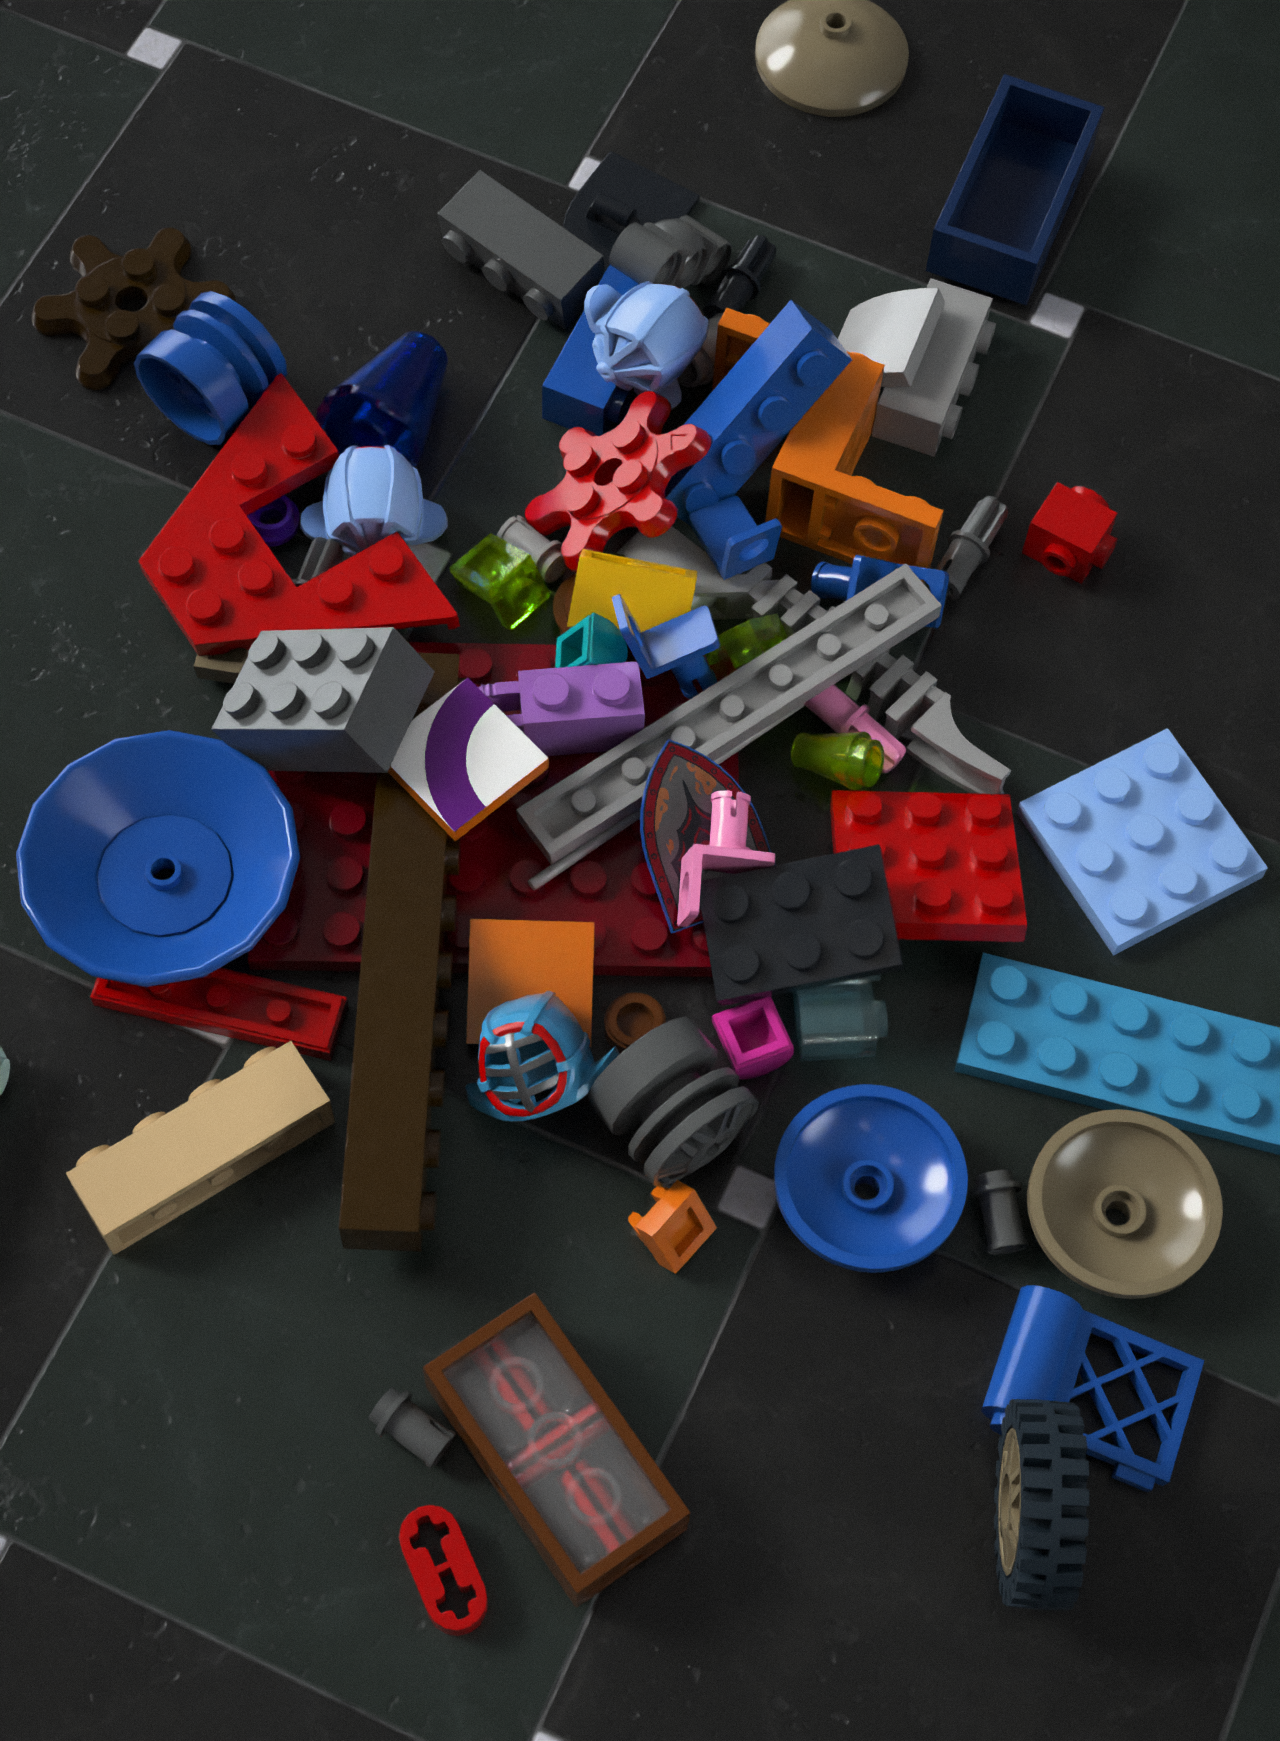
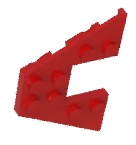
[138,373,460,656]

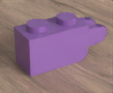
[478,661,645,756]

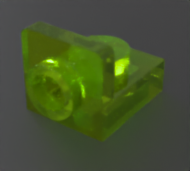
[449,533,550,630]
[705,613,788,669]

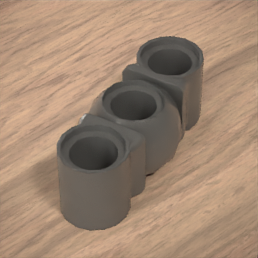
[609,215,733,289]

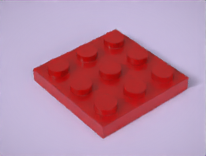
[830,790,1027,942]

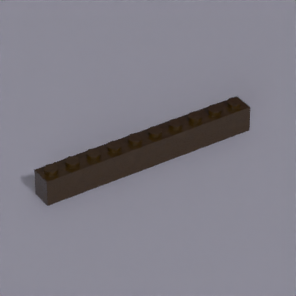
[339,652,472,1252]

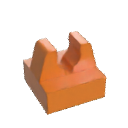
[628,1180,717,1274]

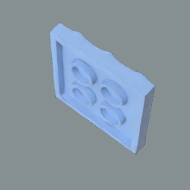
[1016,728,1268,956]

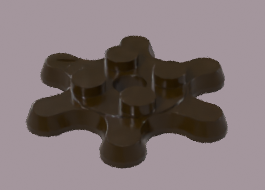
[31,228,236,390]

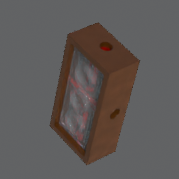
[423,1292,691,1608]

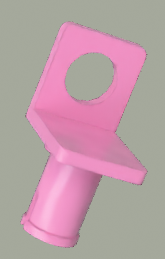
[677,790,775,927]

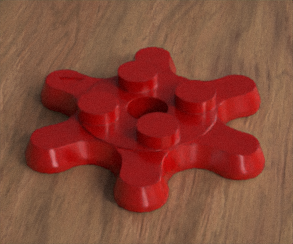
[525,391,712,573]

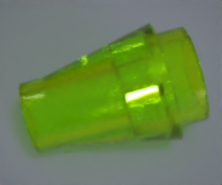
[791,732,884,790]

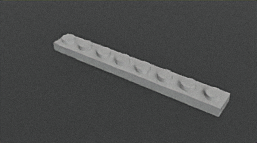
[516,563,942,865]

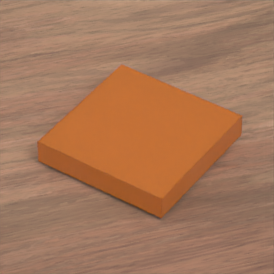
[466,919,595,1047]

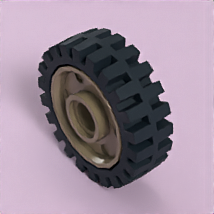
[994,1399,1089,1610]

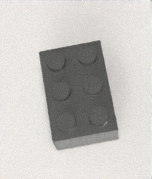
[211,627,435,773]

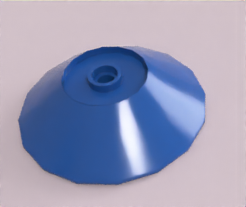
[16,730,300,987]

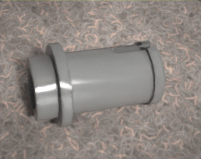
[496,515,567,583]

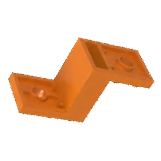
[712,308,944,584]

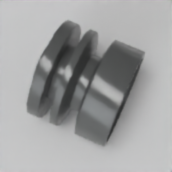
[588,1016,759,1187]

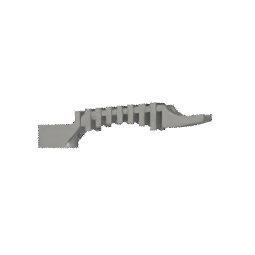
[613,526,1011,794]

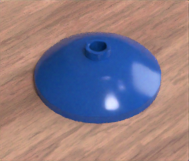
[774,1084,968,1273]

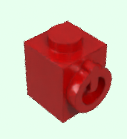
[1022,482,1118,584]

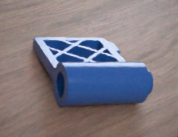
[981,1285,1205,1493]

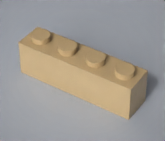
[66,1041,335,1255]

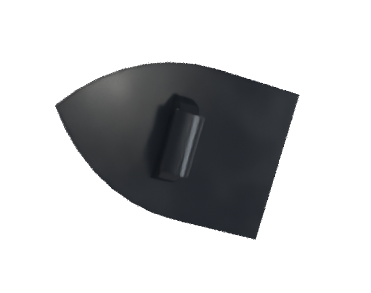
[562,151,700,271]

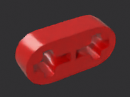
[399,1505,488,1636]

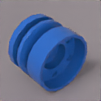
[134,291,288,445]

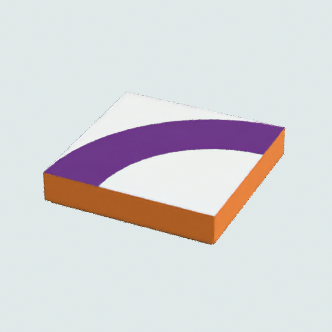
[388,678,549,841]

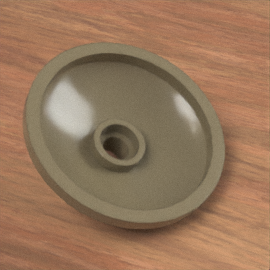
[755,0,909,117]
[1027,1109,1223,1299]

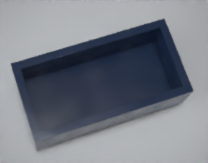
[925,74,1104,305]

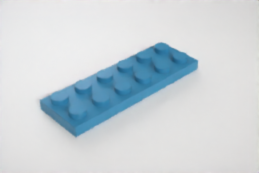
[954,952,1280,1155]

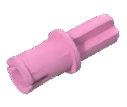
[804,685,906,773]

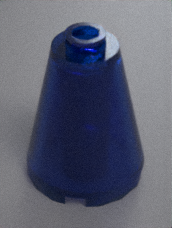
[316,331,448,468]

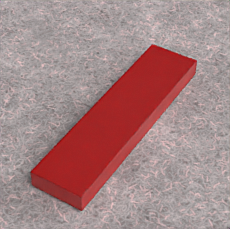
[90,968,348,1061]

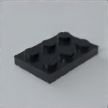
[700,844,905,1006]

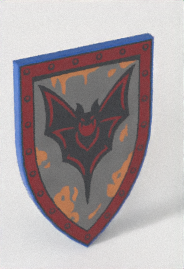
[640,739,776,934]

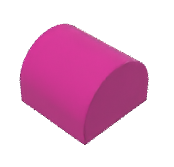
[712,996,794,1079]

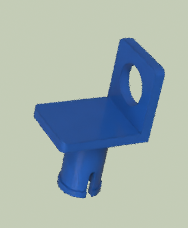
[688,495,782,580]
[811,555,949,628]
[612,594,720,699]

